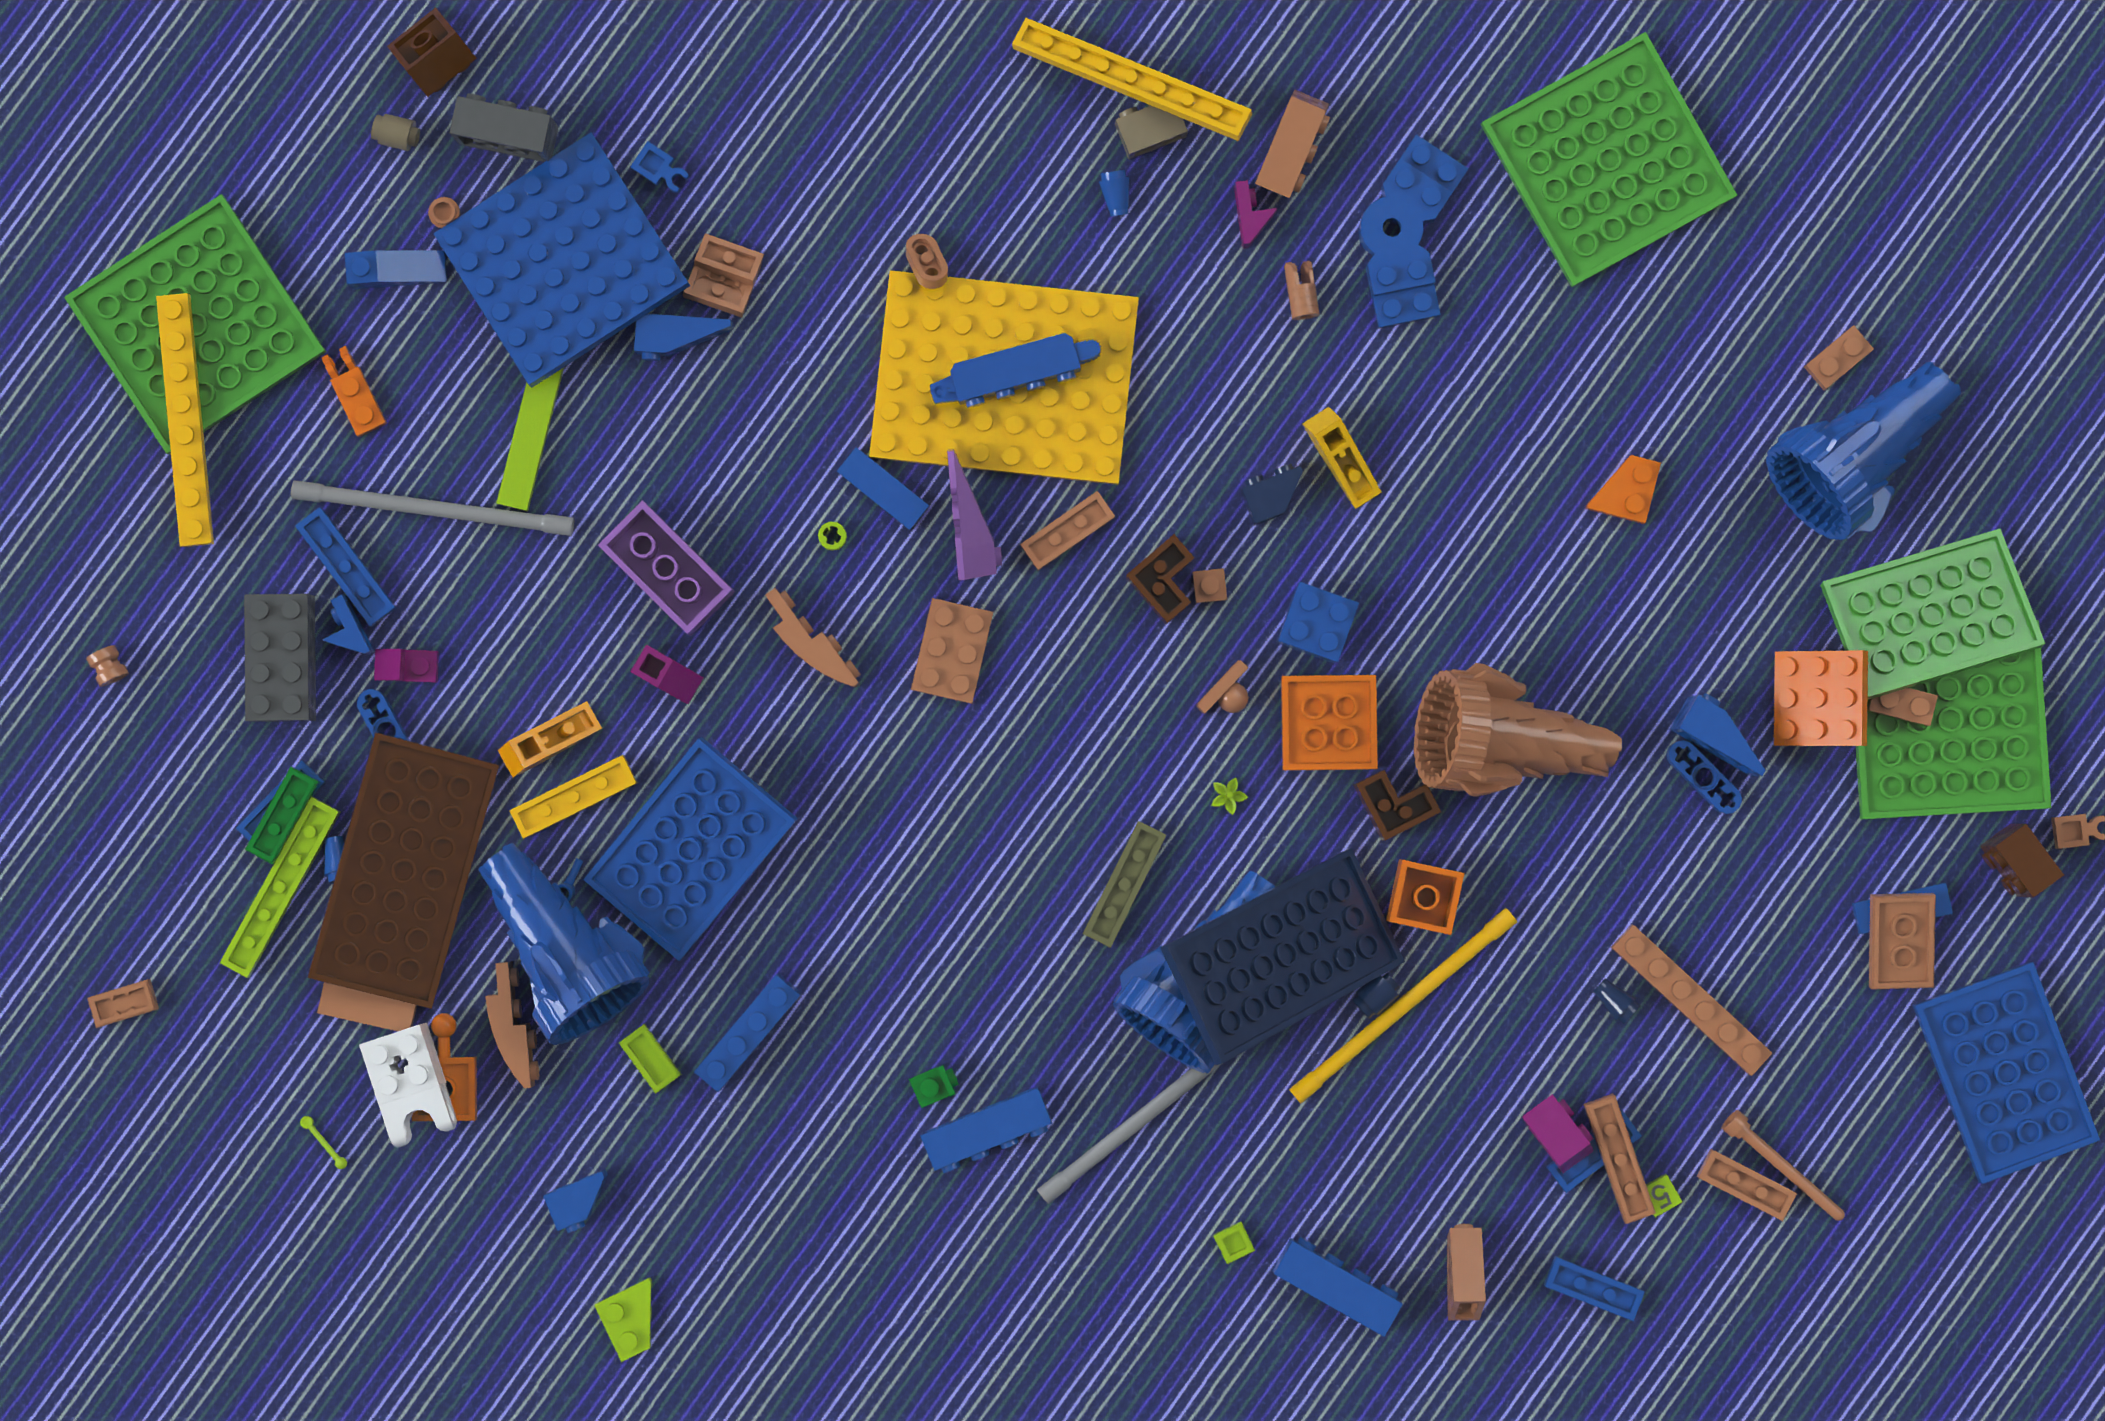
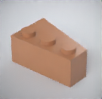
[1255,90,1330,198]

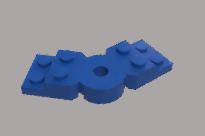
[1359,134,1468,329]

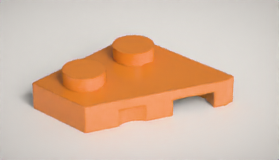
[1585,455,1661,524]

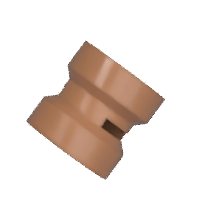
[86,645,129,687]

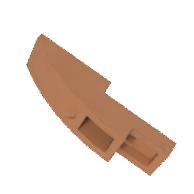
[765,588,861,688]
[485,961,539,1088]

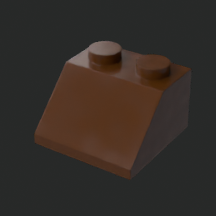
[387,7,477,97]

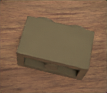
[1115,105,1188,160]

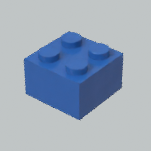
[1276,582,1359,664]

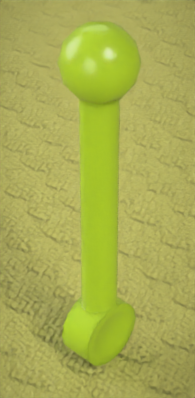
[300,1116,347,1170]

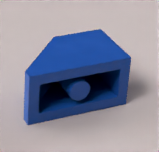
[543,1169,608,1233]

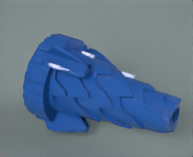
[1766,362,1961,540]
[478,843,649,1045]
[1113,871,1275,1074]

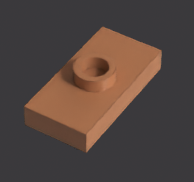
[87,979,159,1028]

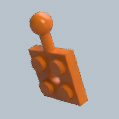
[412,1013,477,1121]

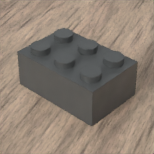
[449,93,559,162]

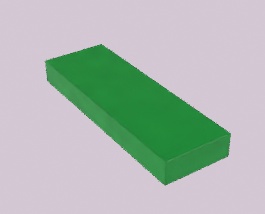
[245,766,320,865]

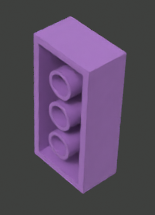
[598,500,735,636]

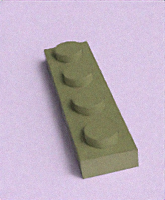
[1082,821,1166,948]

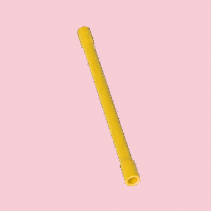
[1289,908,1518,1104]

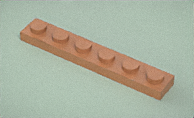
[1610,924,1772,1076]

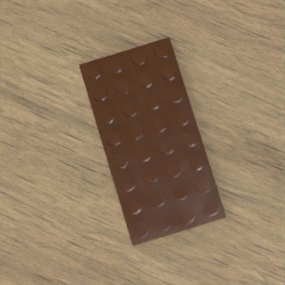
[307,732,499,1009]

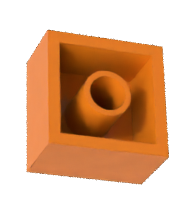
[1386,859,1465,935]

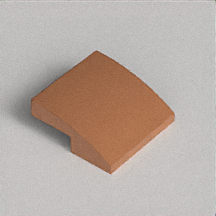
[683,233,764,318]

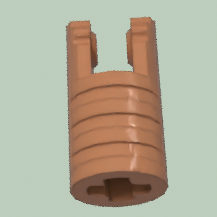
[1284,261,1320,320]

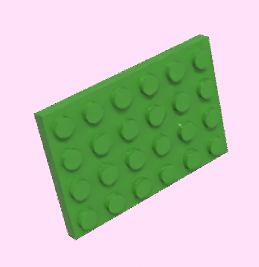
[1820,529,2045,700]

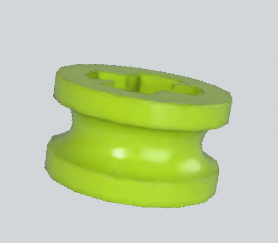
[818,521,847,551]

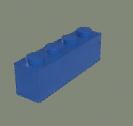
[694,973,803,1092]
[920,1086,1052,1173]
[1272,1237,1403,1337]

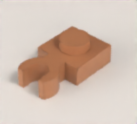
[2051,814,2105,849]

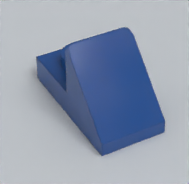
[323,595,375,655]

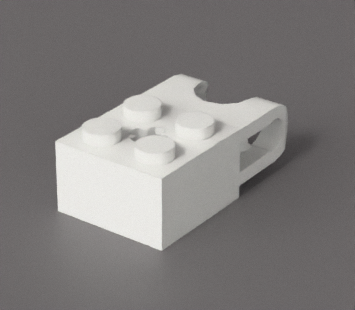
[359,1023,457,1148]

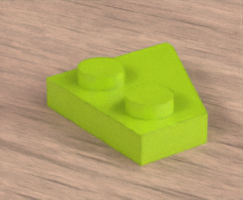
[594,1277,652,1362]

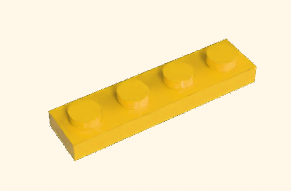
[509,755,637,839]

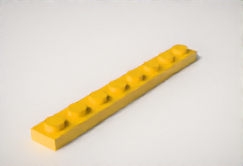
[1012,18,1252,141]
[156,293,214,547]

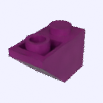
[630,645,704,705]

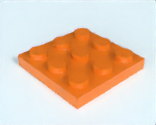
[1774,650,1868,746]
[1281,675,1378,770]

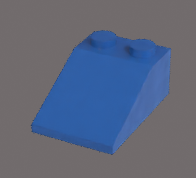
[1669,693,1766,777]

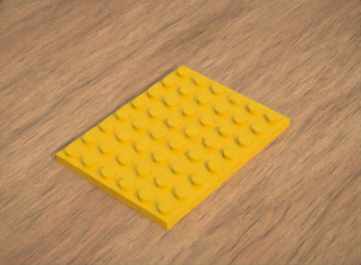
[869,270,1139,485]

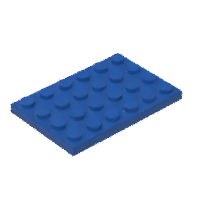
[583,737,798,961]
[1913,962,2100,1184]

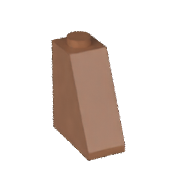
[1447,1224,1486,1320]

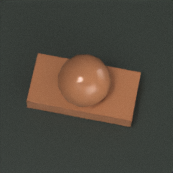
[1196,660,1249,714]

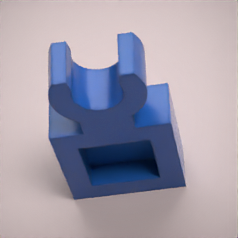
[630,141,690,194]

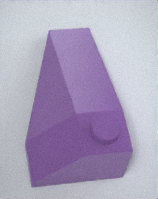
[947,449,1002,580]

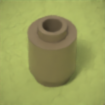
[371,114,420,151]

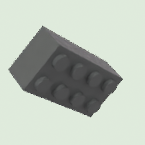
[244,594,316,722]

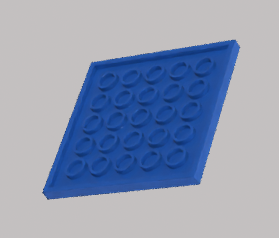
[433,132,690,388]

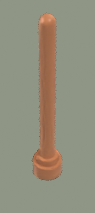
[1721,1110,1845,1221]

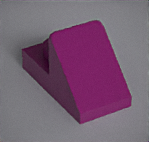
[1234,180,1277,249]
[374,649,439,683]

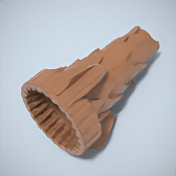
[1414,663,1622,796]

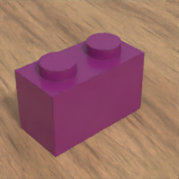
[1522,1094,1593,1173]

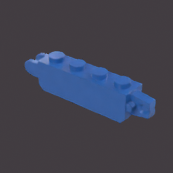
[930,333,1101,408]

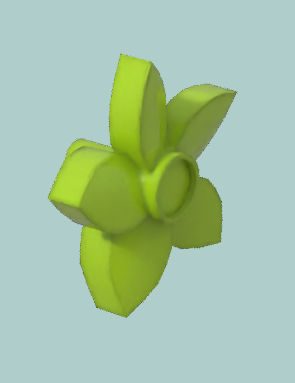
[1211,778,1248,815]

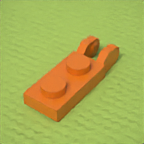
[321,345,387,437]

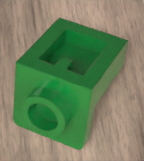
[909,1064,959,1108]

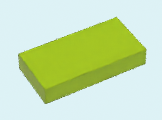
[619,1024,682,1094]

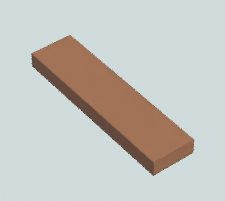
[1583,1093,1656,1224]

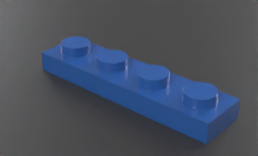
[295,507,397,627]

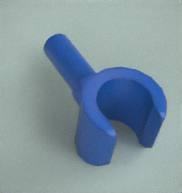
[558,858,583,901]

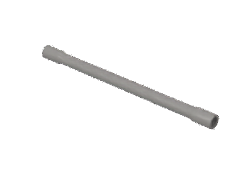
[291,480,574,536]
[1037,1063,1223,1204]

